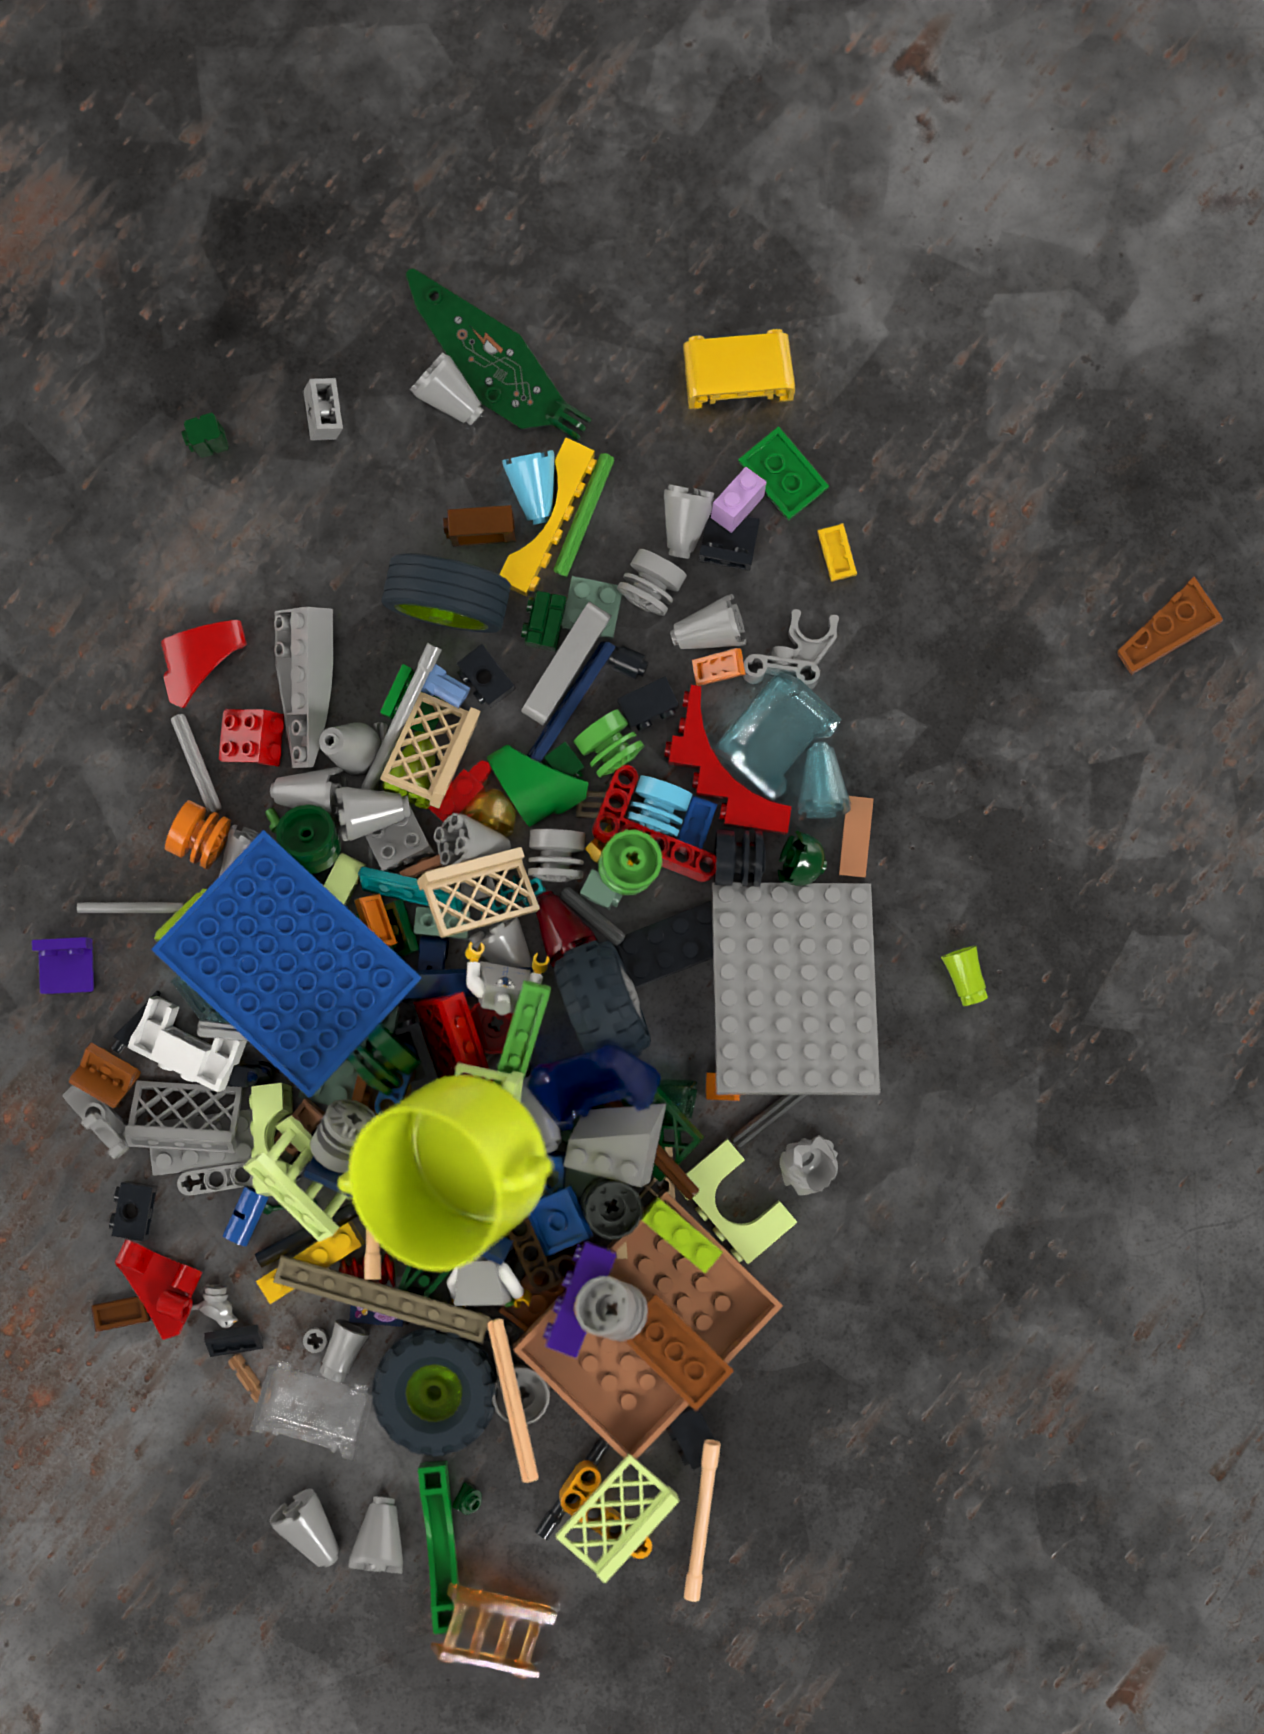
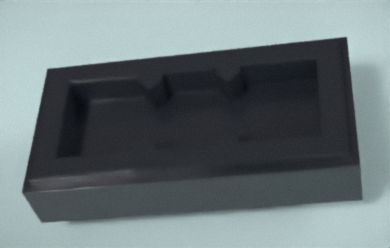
[204,1325,263,1357]

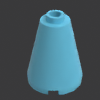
[502,450,554,525]

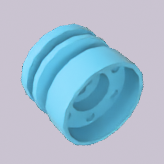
[625,775,692,837]

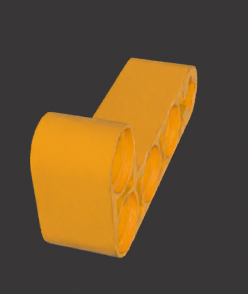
[559,1460,652,1559]

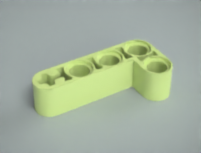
[324,853,366,907]

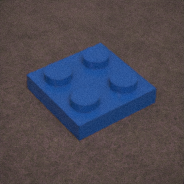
[528,1186,594,1256]

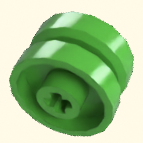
[598,830,662,895]

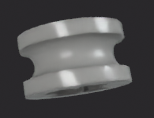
[303,1327,329,1353]

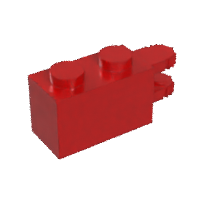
[428,760,492,822]

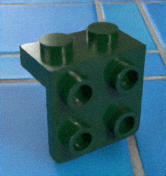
[355,899,419,958]

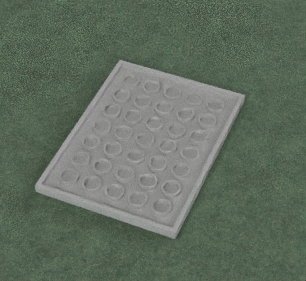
[711,882,880,1095]

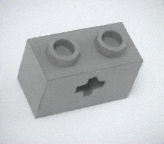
[303,378,343,440]

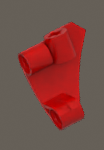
[161,620,247,708]
[115,1239,203,1340]

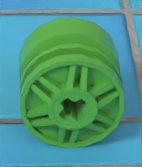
[573,709,644,778]

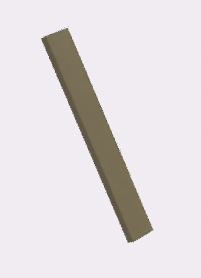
[273,1255,490,1343]

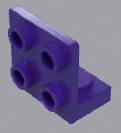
[32,937,94,994]

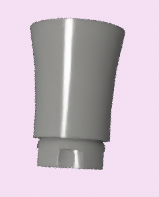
[319,1319,370,1383]

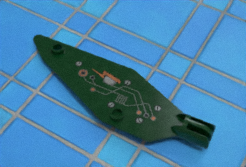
[406,268,592,441]

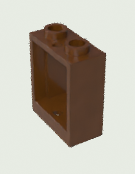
[443,505,516,546]

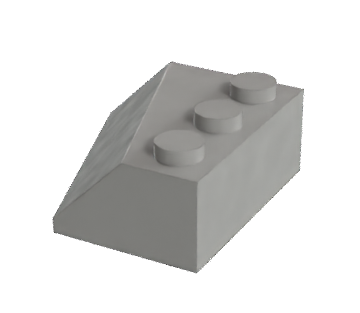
[564,1104,666,1187]

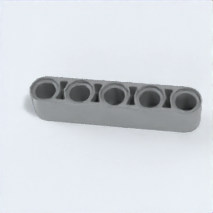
[521,601,612,726]

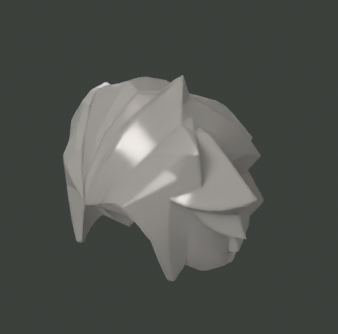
[779,1134,838,1195]

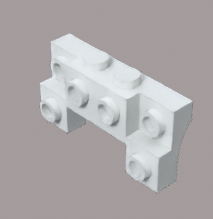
[127,996,247,1092]

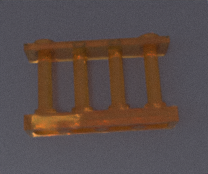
[430,1583,557,1679]

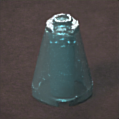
[798,742,851,818]

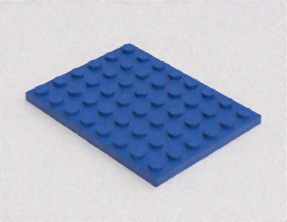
[151,830,422,1098]

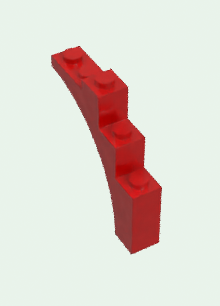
[664,685,792,835]

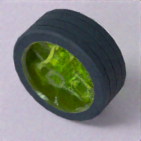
[382,554,511,633]

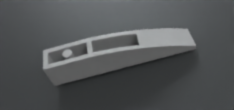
[274,607,333,768]

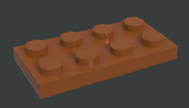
[625,1293,734,1411]

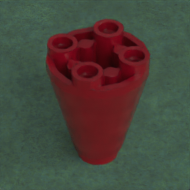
[536,891,598,969]

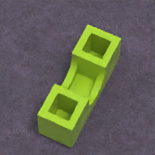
[641,1196,723,1273]

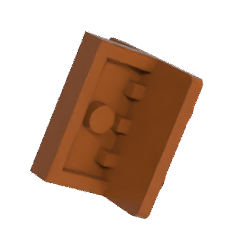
[69,1042,141,1108]

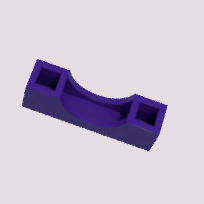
[542,1240,617,1359]

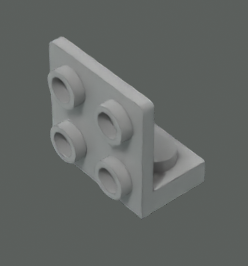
[365,805,436,875]

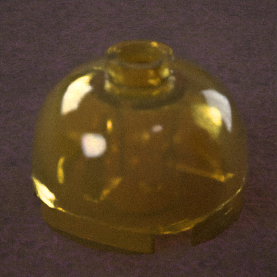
[463,789,516,837]

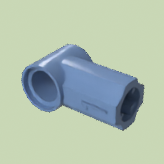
[421,664,470,709]

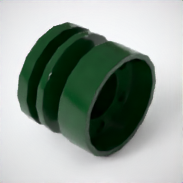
[348,1023,421,1096]

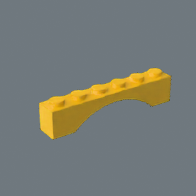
[499,437,597,597]

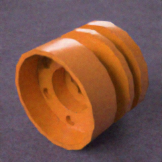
[165,800,231,870]

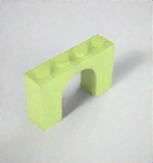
[682,1138,797,1264]

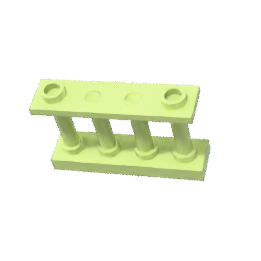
[244,1115,352,1242]

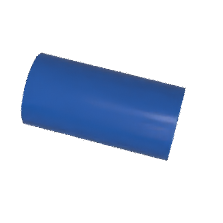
[222,1186,269,1247]

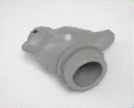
[191,1285,238,1328]

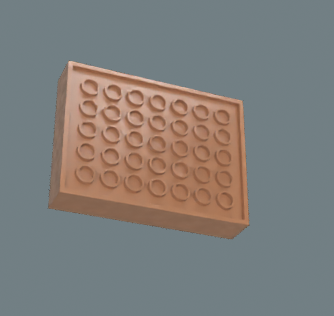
[513,1189,783,1465]

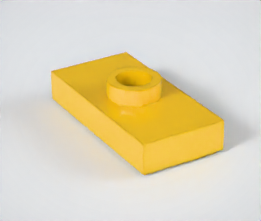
[817,524,857,582]

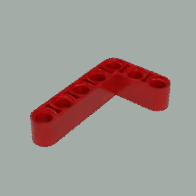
[592,765,717,882]

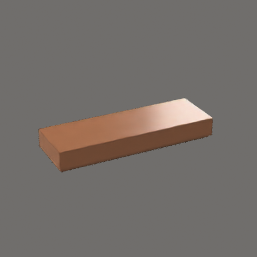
[838,796,874,878]

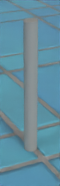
[77,902,185,913]

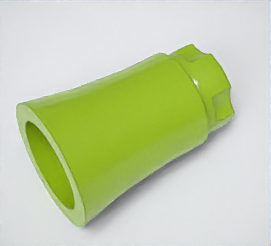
[941,945,988,1006]

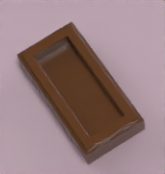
[91,1296,150,1332]

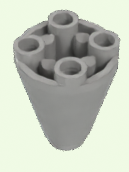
[410,352,484,425]
[664,484,716,558]
[336,787,410,841]
[434,813,511,866]
[469,910,532,968]
[348,1497,403,1574]

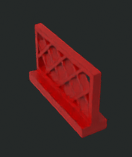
[414,992,493,1082]

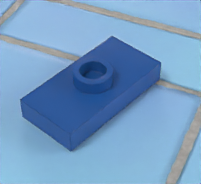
[677,796,718,849]

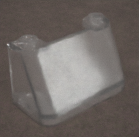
[250,1360,374,1461]

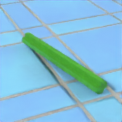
[554,453,614,576]

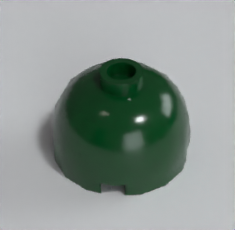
[778,831,827,886]

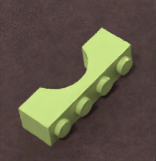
[249,1083,296,1196]

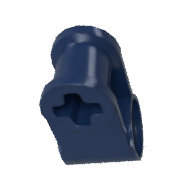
[418,935,449,970]

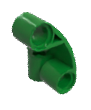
[486,744,588,827]

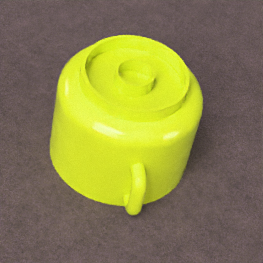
[338,1075,553,1270]

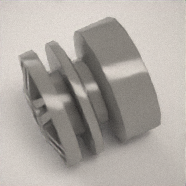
[617,549,687,616]
[528,829,585,882]
[310,1099,376,1173]
[575,1277,648,1341]
[493,1363,550,1425]

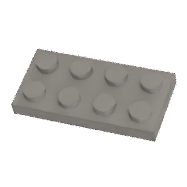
[147,1109,254,1176]

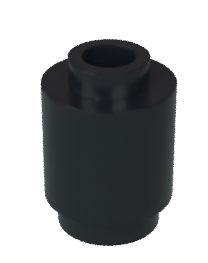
[607,646,649,680]

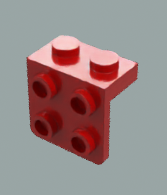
[219,709,284,767]

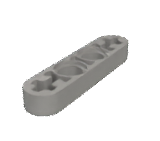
[177,1162,253,1195]

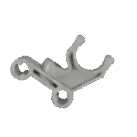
[742,609,839,691]
[62,1085,129,1159]

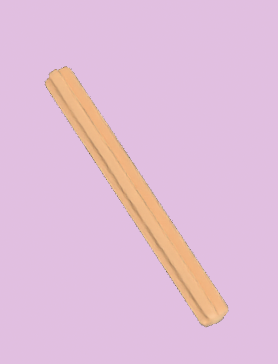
[487,1319,538,1483]

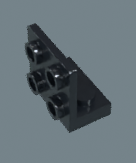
[699,511,760,571]

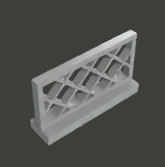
[124,1081,243,1153]

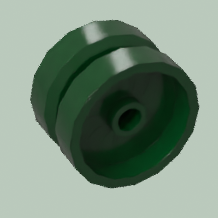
[276,804,341,874]

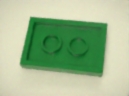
[738,426,829,521]

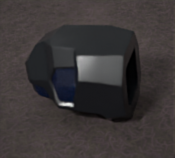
[230,1060,276,1087]

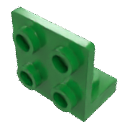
[380,664,444,732]

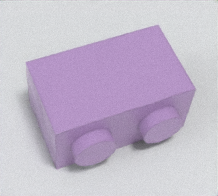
[711,467,766,533]

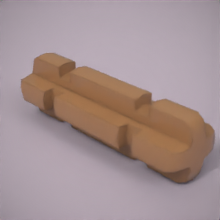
[228,1353,268,1403]

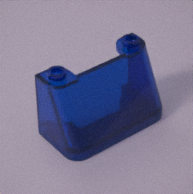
[526,1045,661,1131]

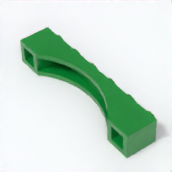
[418,1460,463,1634]

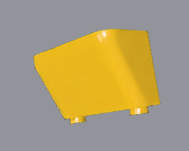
[684,329,795,409]

